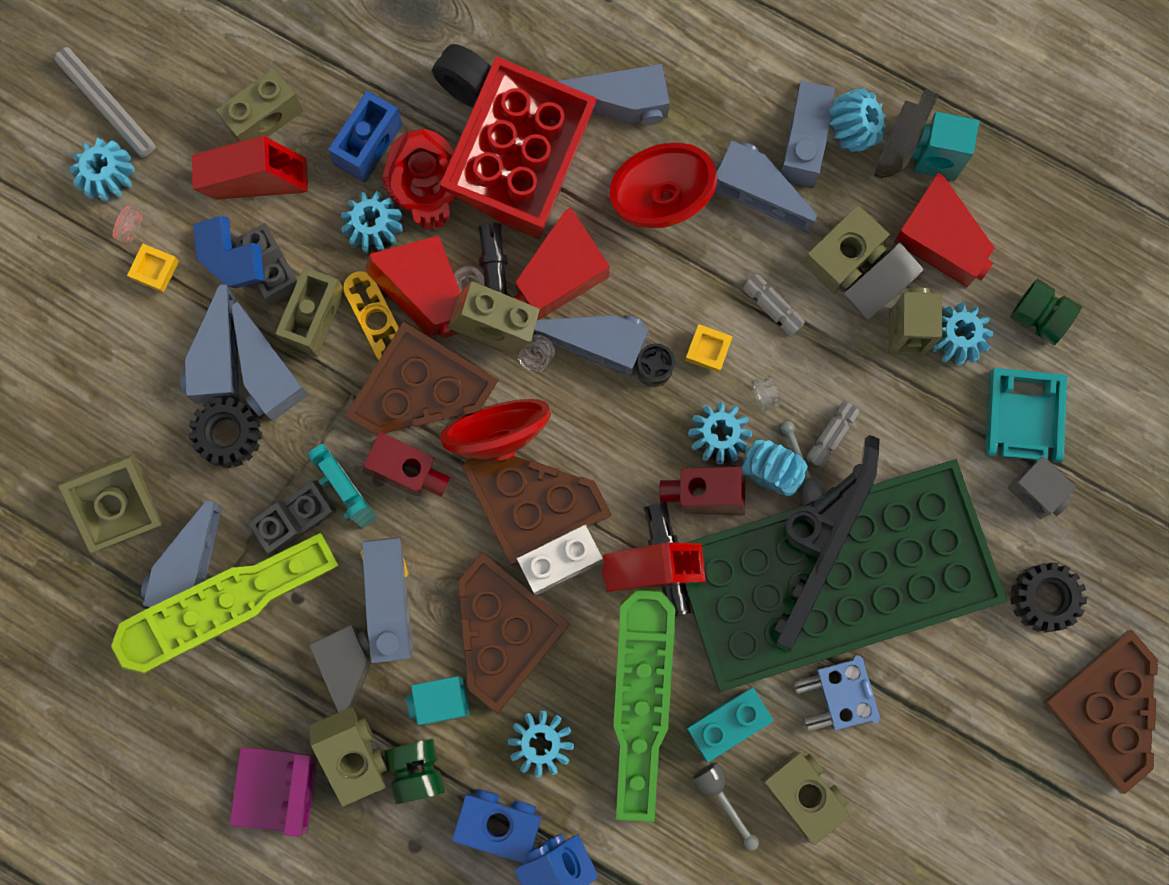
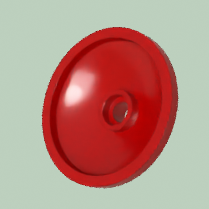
[609,142,717,228]
[440,399,551,461]

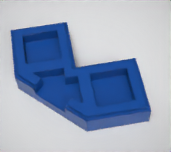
[193,216,264,288]

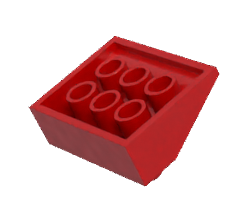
[440,56,597,240]

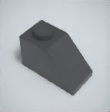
[309,625,371,713]

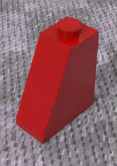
[191,135,308,200]
[893,173,995,287]
[514,207,610,320]
[365,236,460,338]
[602,543,706,592]

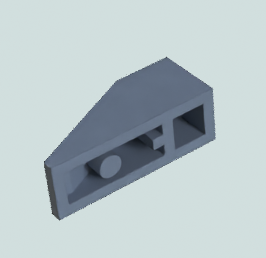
[557,64,670,125]
[780,80,835,188]
[715,141,818,233]
[180,284,239,403]
[231,301,308,421]
[532,315,649,377]
[141,500,222,607]
[362,537,414,663]

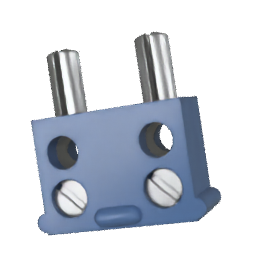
[794,655,880,731]

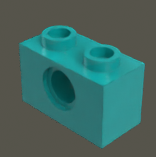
[910,111,980,181]
[406,676,470,725]
[684,687,774,762]

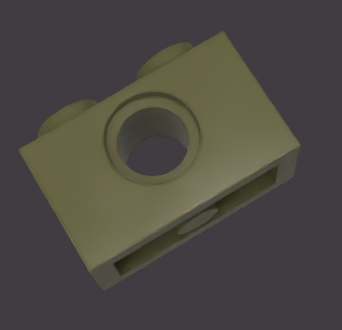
[216,68,303,142]
[802,205,890,294]
[275,267,344,357]
[448,281,540,355]
[888,287,942,355]
[309,707,388,807]
[760,752,851,846]

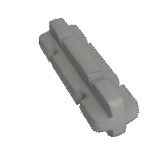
[743,274,805,336]
[806,402,859,469]

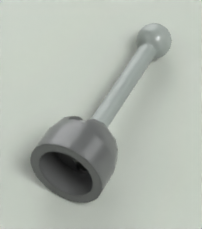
[780,421,828,506]
[692,762,759,851]

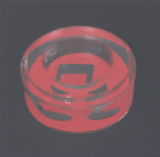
[113,205,142,244]

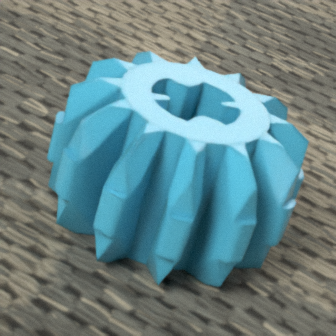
[829,88,887,152]
[69,138,135,202]
[341,191,403,254]
[931,302,993,366]
[688,402,752,466]
[741,440,808,496]
[508,711,574,778]

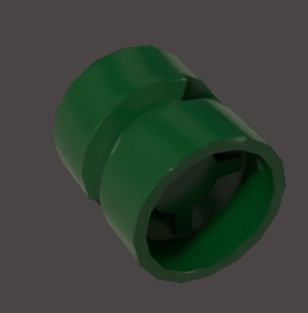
[1010,278,1082,346]
[384,739,445,805]

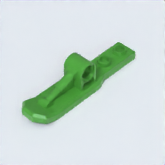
[613,588,675,822]

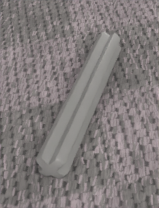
[54,47,156,158]

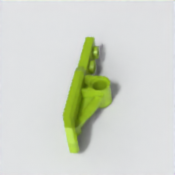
[111,533,339,674]

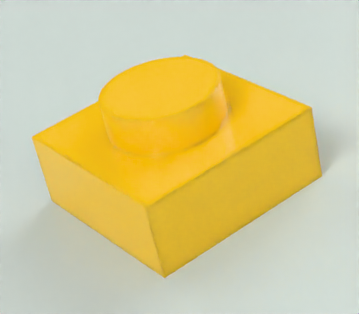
[127,243,179,293]
[685,324,733,373]

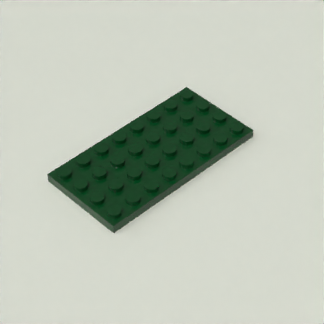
[684,459,1008,693]

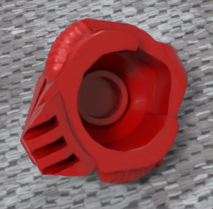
[382,129,457,230]

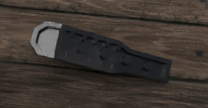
[773,435,880,652]

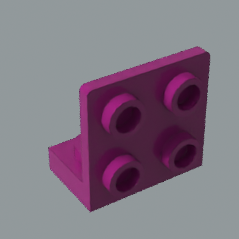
[230,747,317,837]

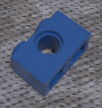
[328,91,403,183]
[452,788,542,863]
[514,834,598,885]

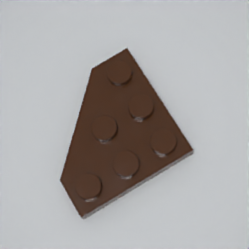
[345,321,499,435]
[461,456,612,566]
[458,553,570,714]
[1043,630,1158,794]

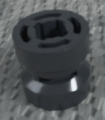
[636,343,675,387]

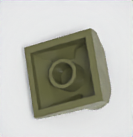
[58,455,162,553]

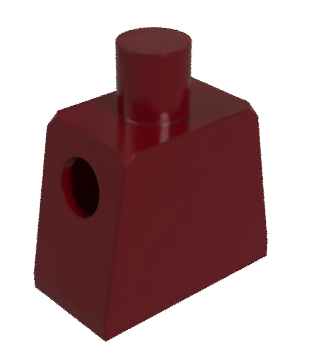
[362,432,451,497]
[659,467,746,515]

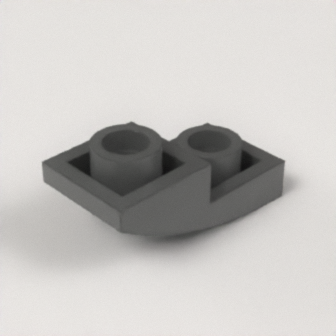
[233,223,297,306]
[844,242,924,320]
[248,481,337,554]

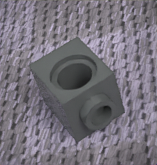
[1008,456,1077,519]

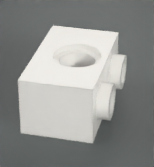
[517,525,603,596]

